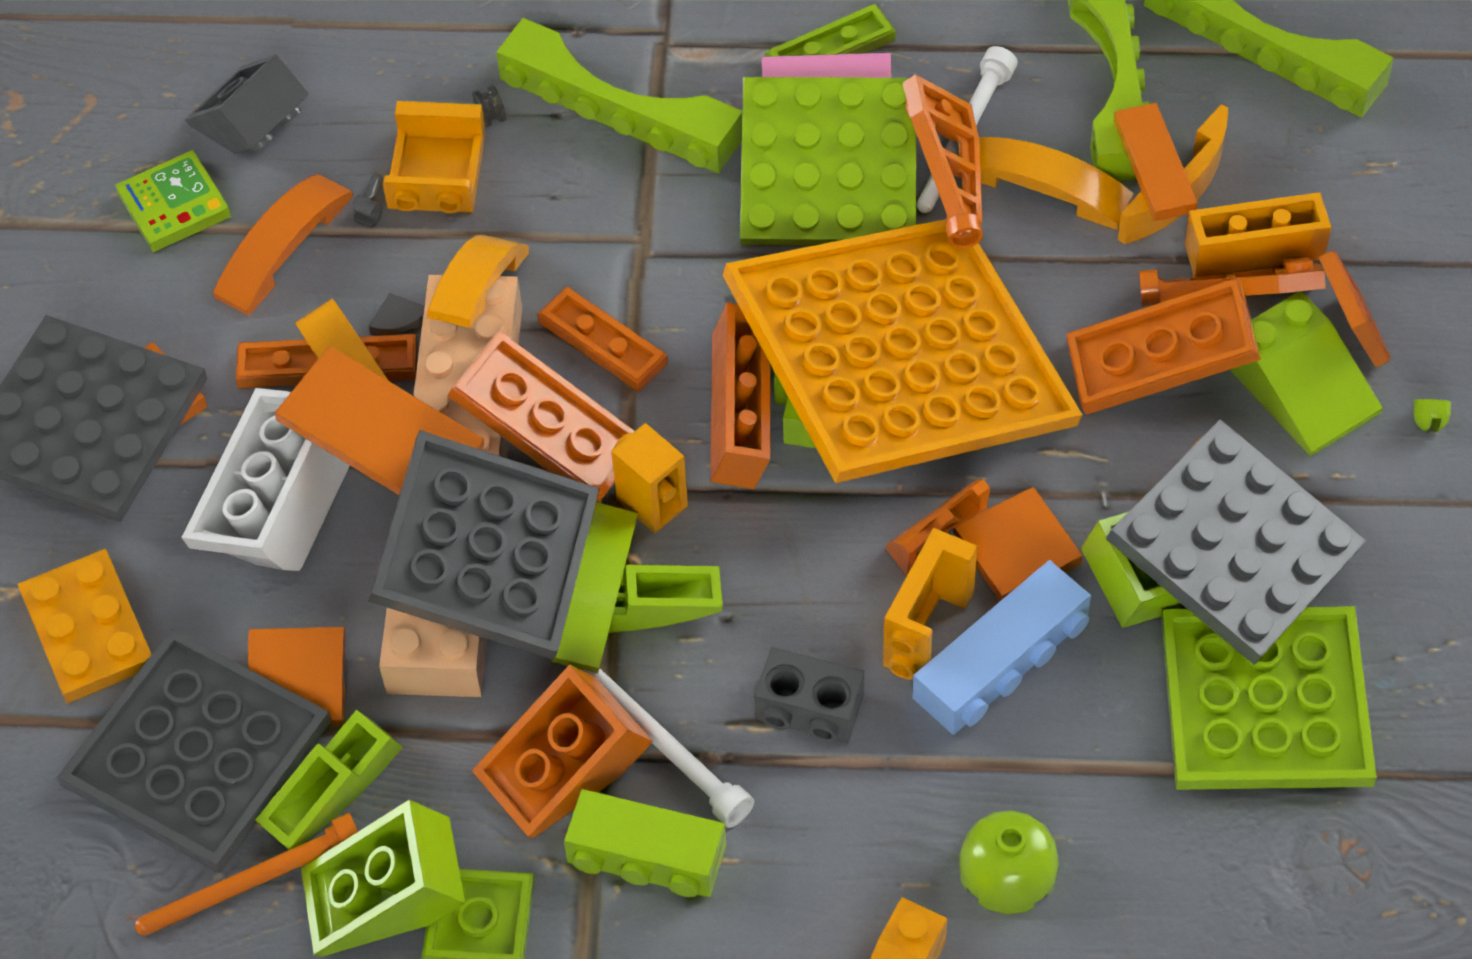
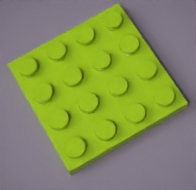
[740,77,916,246]
[1161,606,1377,790]

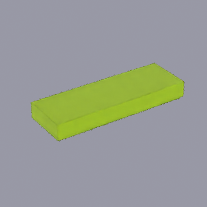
[765,3,896,57]

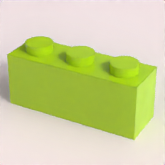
[564,789,727,897]

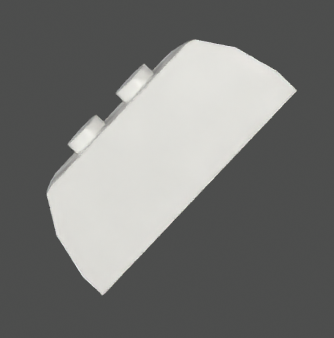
[181,388,350,571]

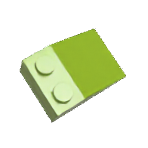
[1230,291,1383,457]
[1081,512,1184,628]
[301,800,465,957]

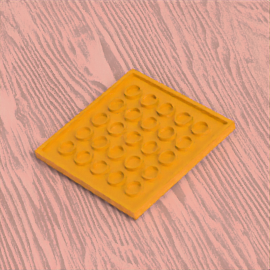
[722,219,1083,483]

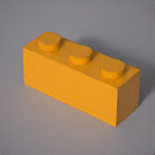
[1184,192,1331,277]

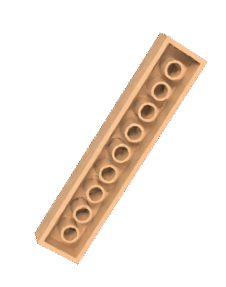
[379,275,522,697]

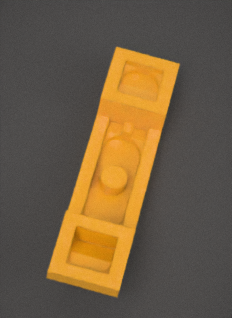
[1118,104,1228,244]
[979,137,1134,230]
[427,234,529,328]

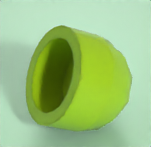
[1413,399,1451,432]

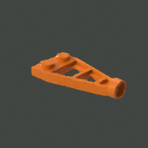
[903,74,983,248]
[1139,256,1326,307]

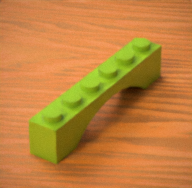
[1068,0,1150,181]
[1144,0,1394,118]
[496,18,743,174]

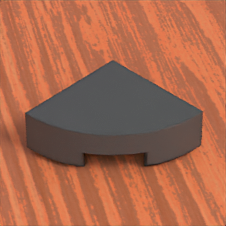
[369,293,425,336]

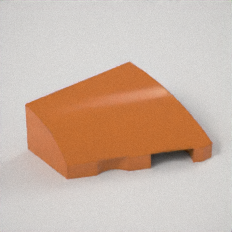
[885,479,990,576]
[248,627,347,726]

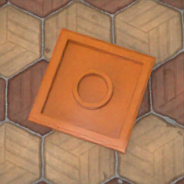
[1318,250,1391,368]
[953,487,1083,602]

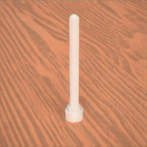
[916,46,1018,213]
[582,668,754,828]

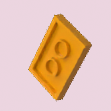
[17,548,152,704]

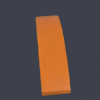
[213,174,353,316]

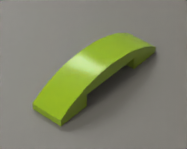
[551,502,638,673]

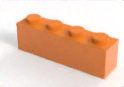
[710,302,770,489]

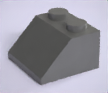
[185,54,309,153]

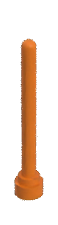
[134,812,358,936]

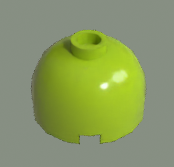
[958,810,1059,914]

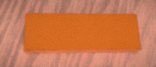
[1114,102,1198,221]
[537,286,668,392]

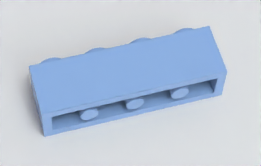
[912,559,1091,735]

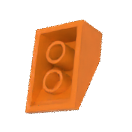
[472,665,653,839]

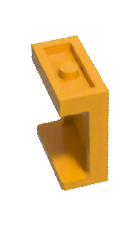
[383,101,486,213]
[883,528,977,680]

